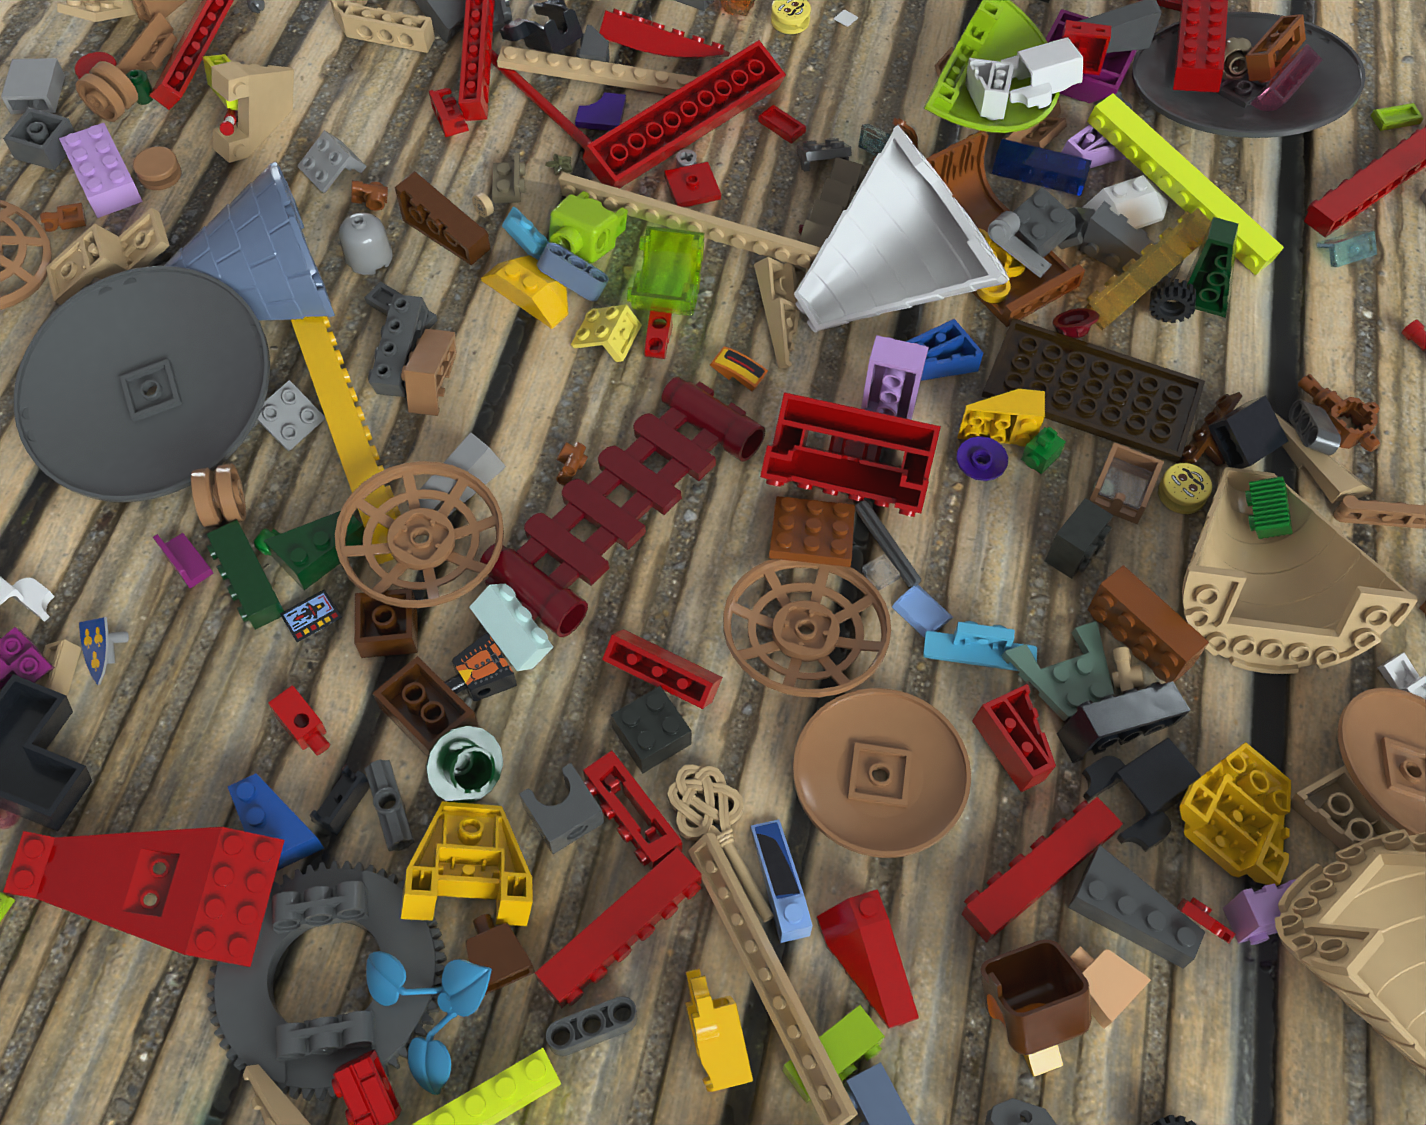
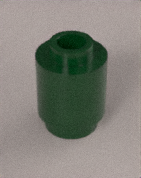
[126,69,153,105]

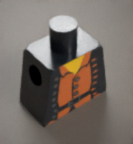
[444,633,517,701]

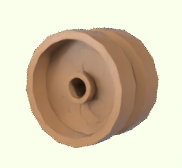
[75,61,138,122]
[191,463,246,528]

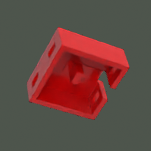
[1061,20,1111,76]

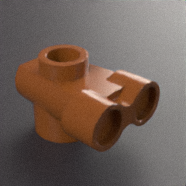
[351,180,388,211]
[556,442,588,486]

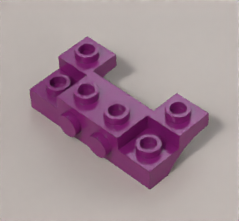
[0,627,55,690]

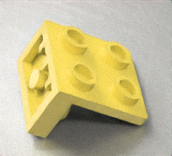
[571,304,642,362]

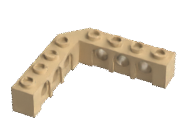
[330,0,435,53]

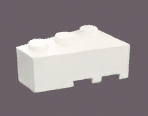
[965,58,1014,120]

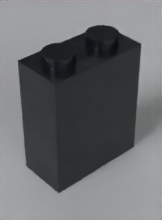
[1208,395,1288,469]

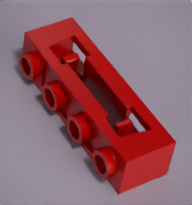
[583,750,683,869]

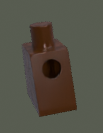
[466,914,535,995]

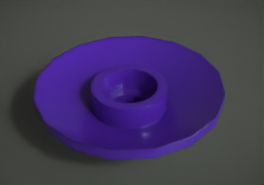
[956,436,1008,481]

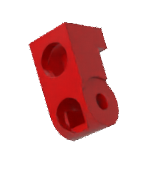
[645,311,673,359]

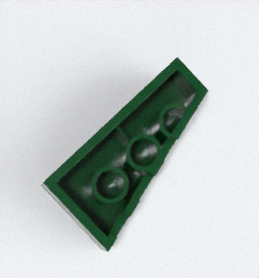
[1185,217,1238,318]

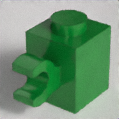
[1021,427,1066,474]

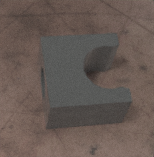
[519,763,604,854]

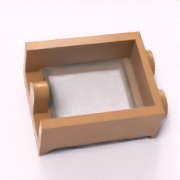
[1089,442,1164,524]

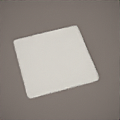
[834,10,858,27]

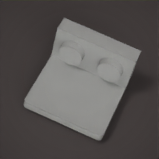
[298,130,367,193]
[254,380,325,451]

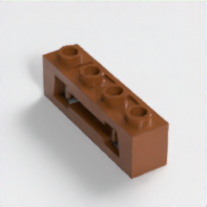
[1246,14,1306,83]

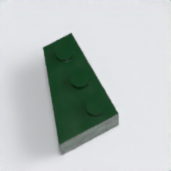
[264,511,365,591]

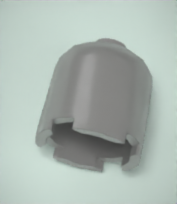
[339,212,393,275]

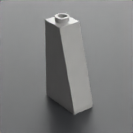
[407,433,506,515]

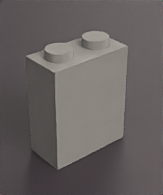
[1,58,65,114]

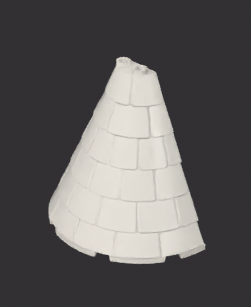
[794,125,1010,333]

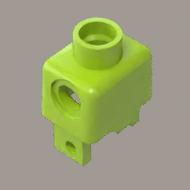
[548,191,628,264]

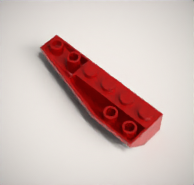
[599,9,730,59]

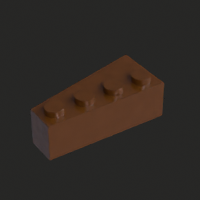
[395,171,491,266]

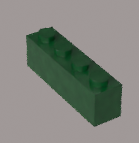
[207,520,284,630]

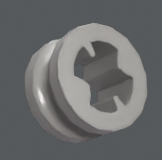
[676,149,697,168]

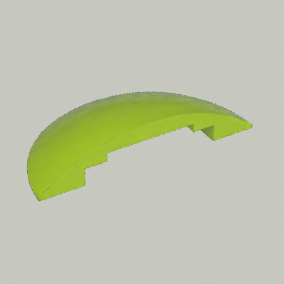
[924,0,1060,133]

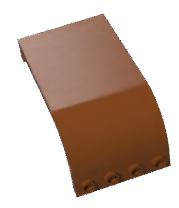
[926,131,1085,327]

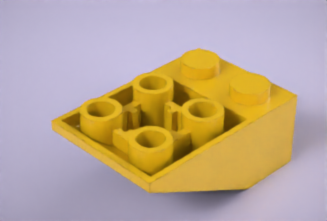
[957,389,1045,447]

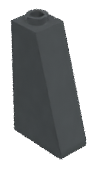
[414,0,466,43]
[1079,0,1162,53]

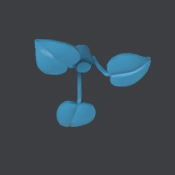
[366,951,492,1095]

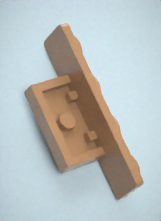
[115,13,178,75]
[1002,98,1067,159]

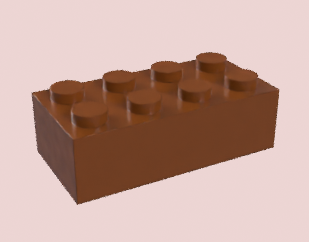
[1087,565,1209,683]

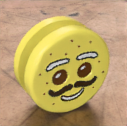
[771,0,811,34]
[1158,463,1212,514]

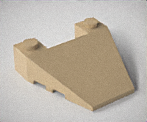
[212,61,294,163]

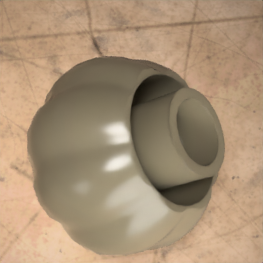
[1222,37,1253,80]

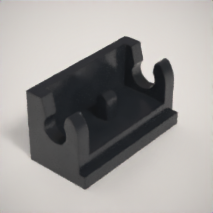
[310,765,370,835]

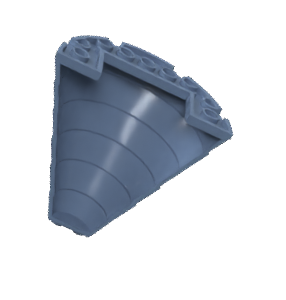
[164,162,335,321]

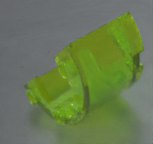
[627,226,705,316]

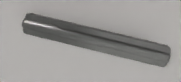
[855,500,921,588]

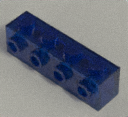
[992,139,1092,196]

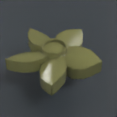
[545,154,572,176]

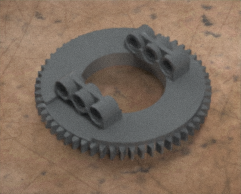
[207,861,447,1101]

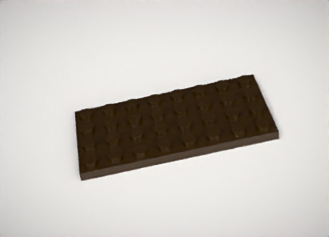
[981,318,1205,463]

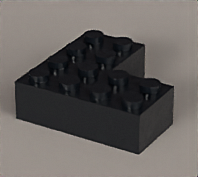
[0,674,92,832]

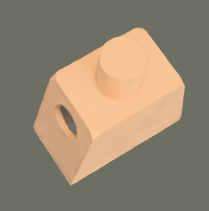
[1070,946,1151,1029]

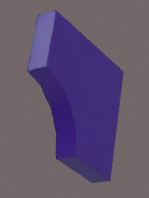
[575,92,626,131]

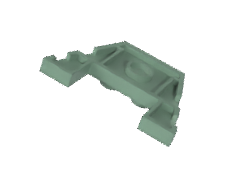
[1001,621,1114,721]

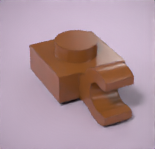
[40,203,86,232]

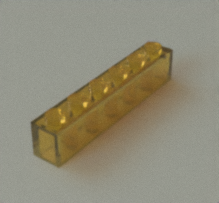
[1084,208,1211,331]

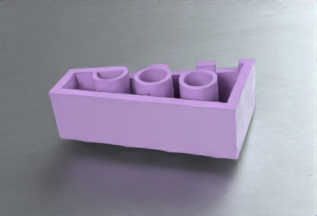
[1223,879,1296,945]

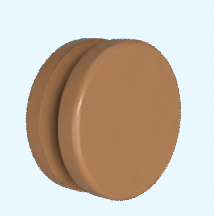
[133,146,182,190]

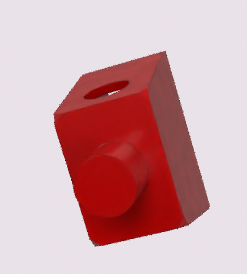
[268,685,331,756]

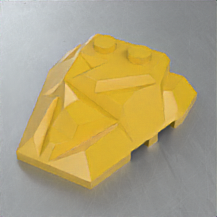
[1179,742,1291,886]

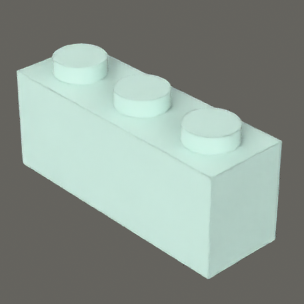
[469,584,553,671]

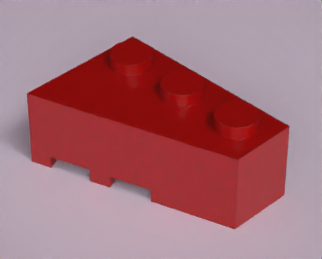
[972,684,1056,792]

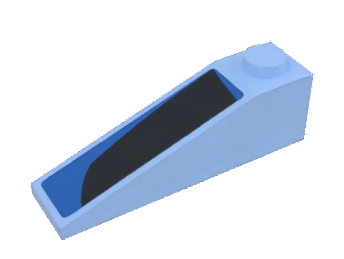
[750,819,813,943]

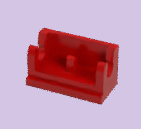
[429,88,469,137]

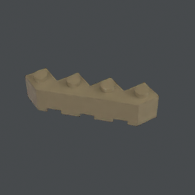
[799,157,867,247]

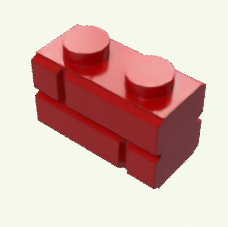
[332,1049,402,1125]

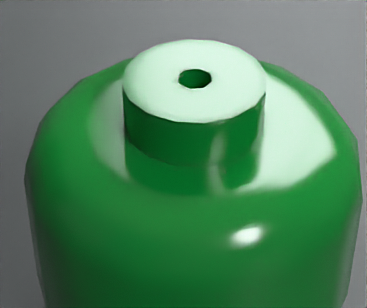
[254,528,281,555]

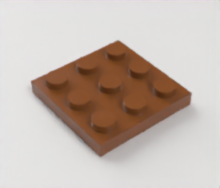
[769,496,855,567]

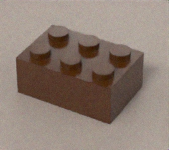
[373,656,479,757]

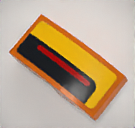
[710,346,768,391]

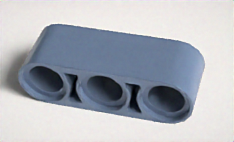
[537,242,609,301]

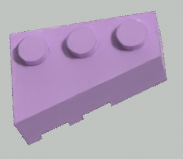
[1058,125,1126,173]

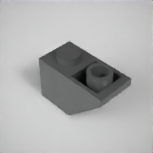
[576,25,610,63]

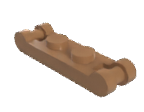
[1333,495,1426,529]

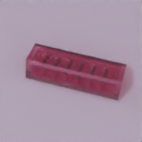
[1250,44,1323,111]

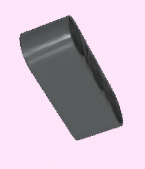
[1288,399,1341,456]
[546,996,638,1056]

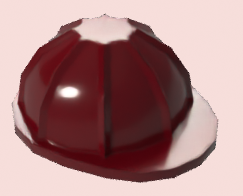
[1053,308,1099,339]

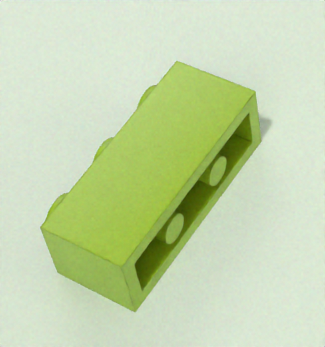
[782,1005,885,1104]

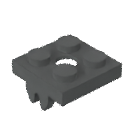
[797,138,852,172]

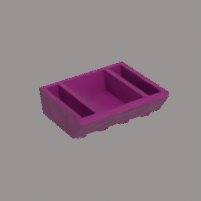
[1046,9,1137,103]

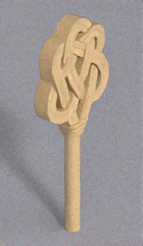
[667,764,774,922]

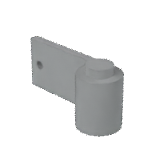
[988,211,1052,278]

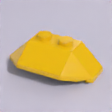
[481,255,569,329]

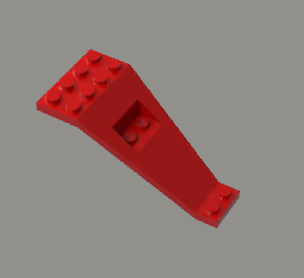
[3,827,285,967]

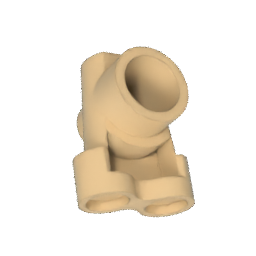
[1112,647,1145,694]

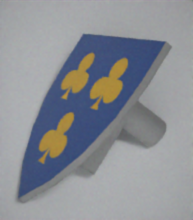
[79,617,129,685]

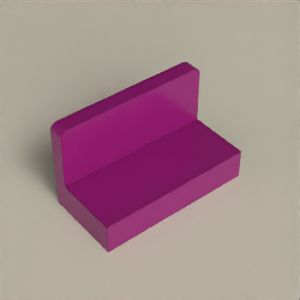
[153,533,214,588]

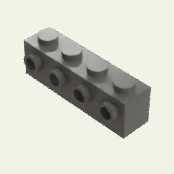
[368,294,429,397]

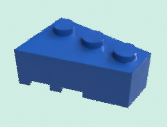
[906,319,983,381]
[227,774,324,871]

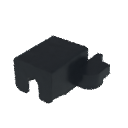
[499,0,583,54]
[1082,738,1201,852]

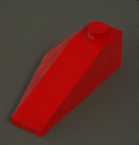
[816,889,919,1029]

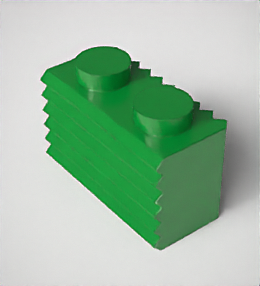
[1245,476,1293,539]

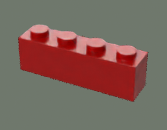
[602,629,723,709]

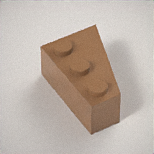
[401,329,457,416]

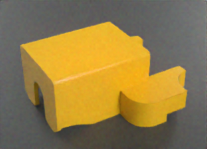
[685,968,753,1092]

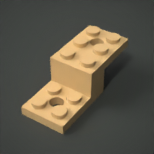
[57,0,137,22]
[46,208,170,305]

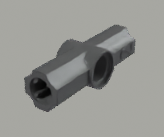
[365,759,415,851]

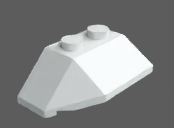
[1082,175,1169,229]

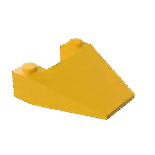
[401,801,533,926]

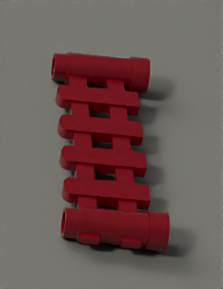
[480,377,766,637]

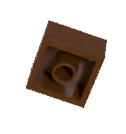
[354,588,418,658]

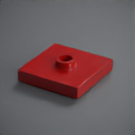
[664,162,721,208]

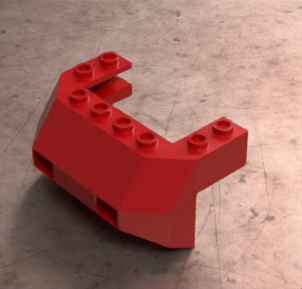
[760,392,941,517]

